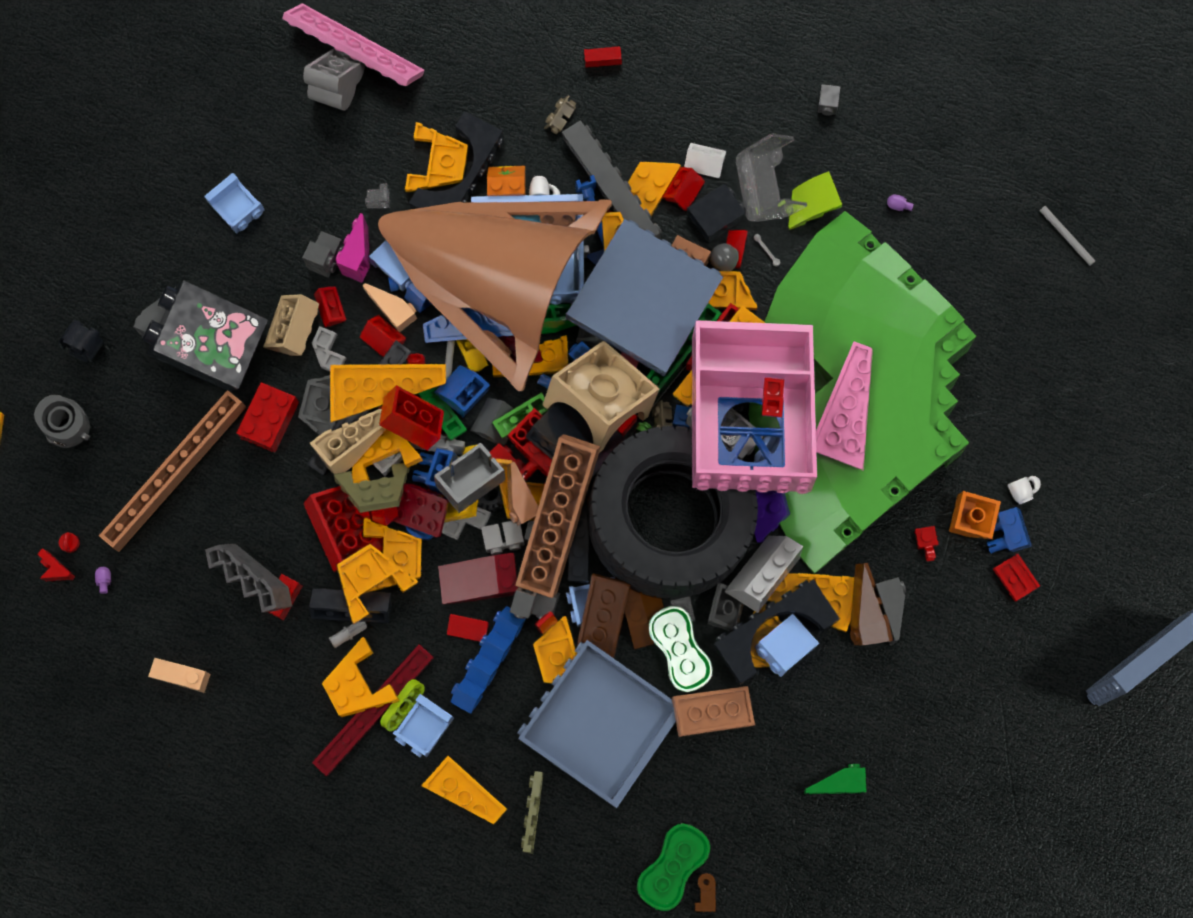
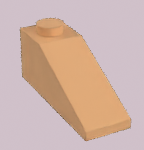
[363,283,417,332]
[148,658,210,693]

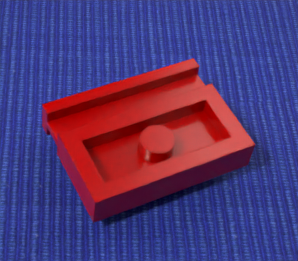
[993,554,1040,602]

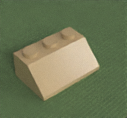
[263,294,319,356]

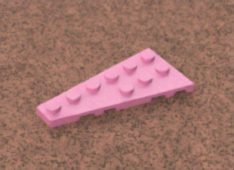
[816,342,873,471]

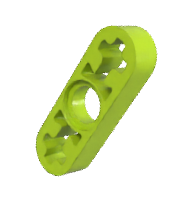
[380,679,424,731]

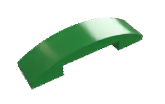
[418,387,467,441]

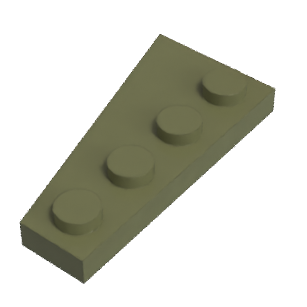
[521,771,544,854]

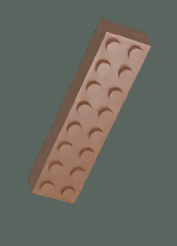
[515,434,601,598]

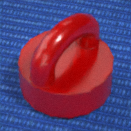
[406,353,425,364]
[59,532,80,553]

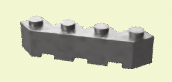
[205,544,292,612]

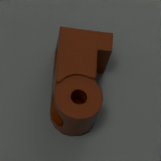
[695,873,716,912]

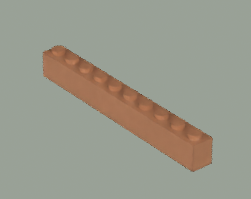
[99,390,246,552]

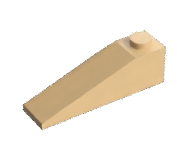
[310,409,386,474]

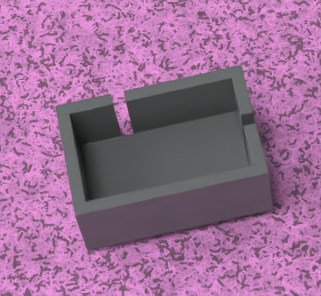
[434,443,505,513]

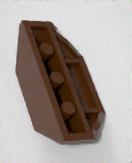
[615,577,664,650]

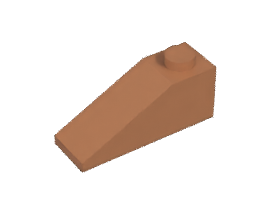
[507,462,538,526]

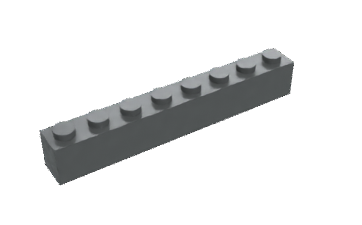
[562,120,662,240]

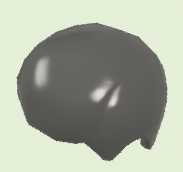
[710,243,739,271]

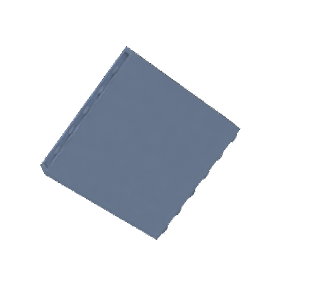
[565,219,723,376]
[1086,609,1193,706]
[517,640,676,808]

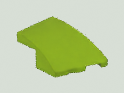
[788,172,842,230]

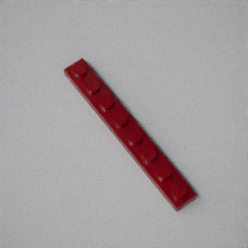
[312,645,434,777]

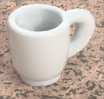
[529,176,560,195]
[1007,476,1041,505]

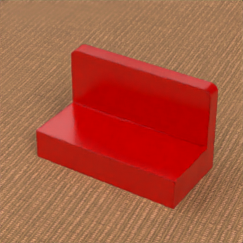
[662,167,705,211]
[360,315,406,357]

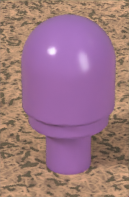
[887,194,914,211]
[95,566,111,594]

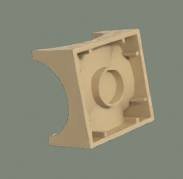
[543,341,659,453]

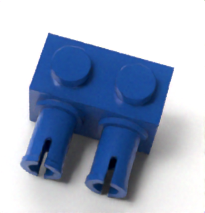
[412,448,459,493]
[987,507,1032,554]

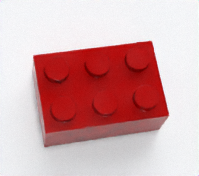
[236,382,299,453]
[379,385,444,451]

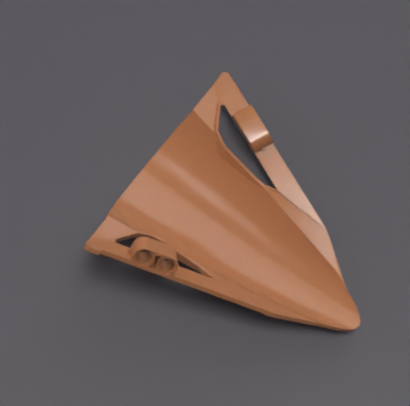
[378,200,612,391]

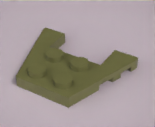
[334,463,409,513]

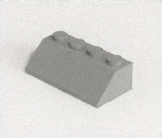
[725,536,803,613]

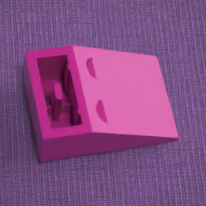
[336,213,370,283]

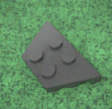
[298,375,337,435]

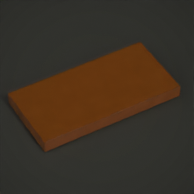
[576,573,630,658]

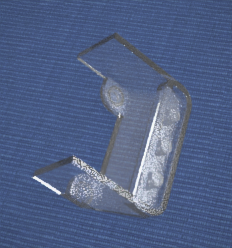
[736,133,807,222]

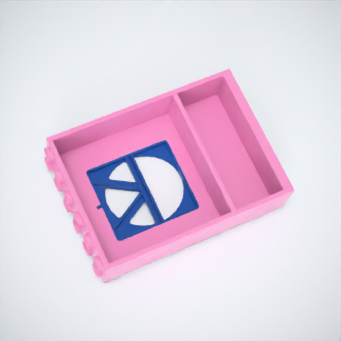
[692,321,817,494]

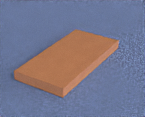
[672,686,755,737]

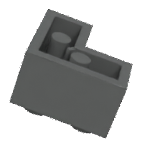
[302,231,344,278]
[510,587,560,619]

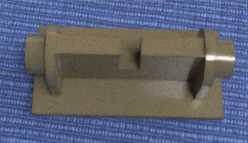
[544,95,576,134]
[652,400,673,428]

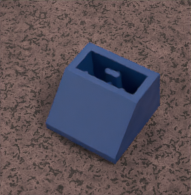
[435,365,490,417]

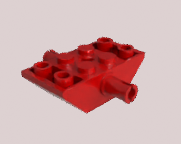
[507,408,552,481]

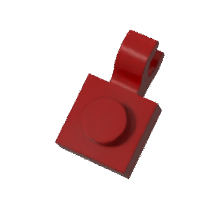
[914,526,938,562]

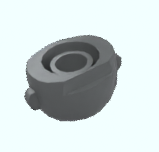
[34,395,91,448]

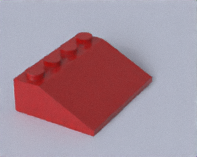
[304,486,383,572]

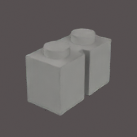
[481,521,525,555]

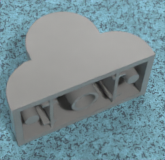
[304,48,365,110]

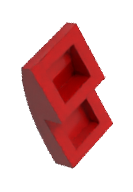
[762,377,785,418]
[535,611,558,635]

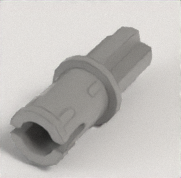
[329,622,367,648]

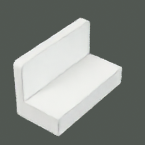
[684,143,726,178]

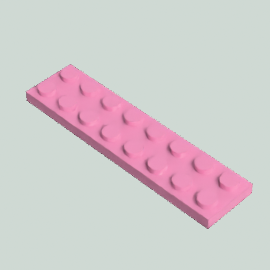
[282,3,424,86]

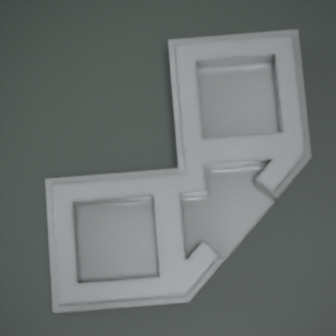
[312,326,346,372]
[442,506,491,540]

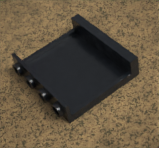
[525,402,626,479]

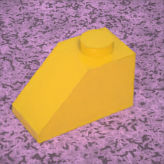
[456,339,488,372]

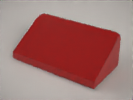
[584,47,622,67]
[726,230,748,269]
[314,286,346,327]
[447,614,489,642]

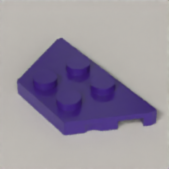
[755,490,790,543]

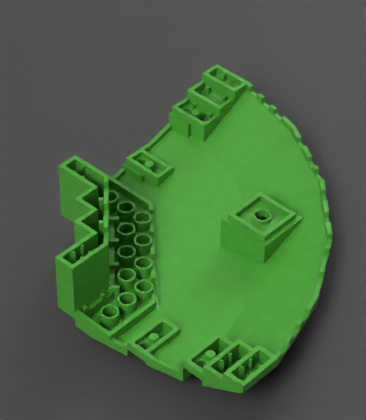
[748,211,976,574]

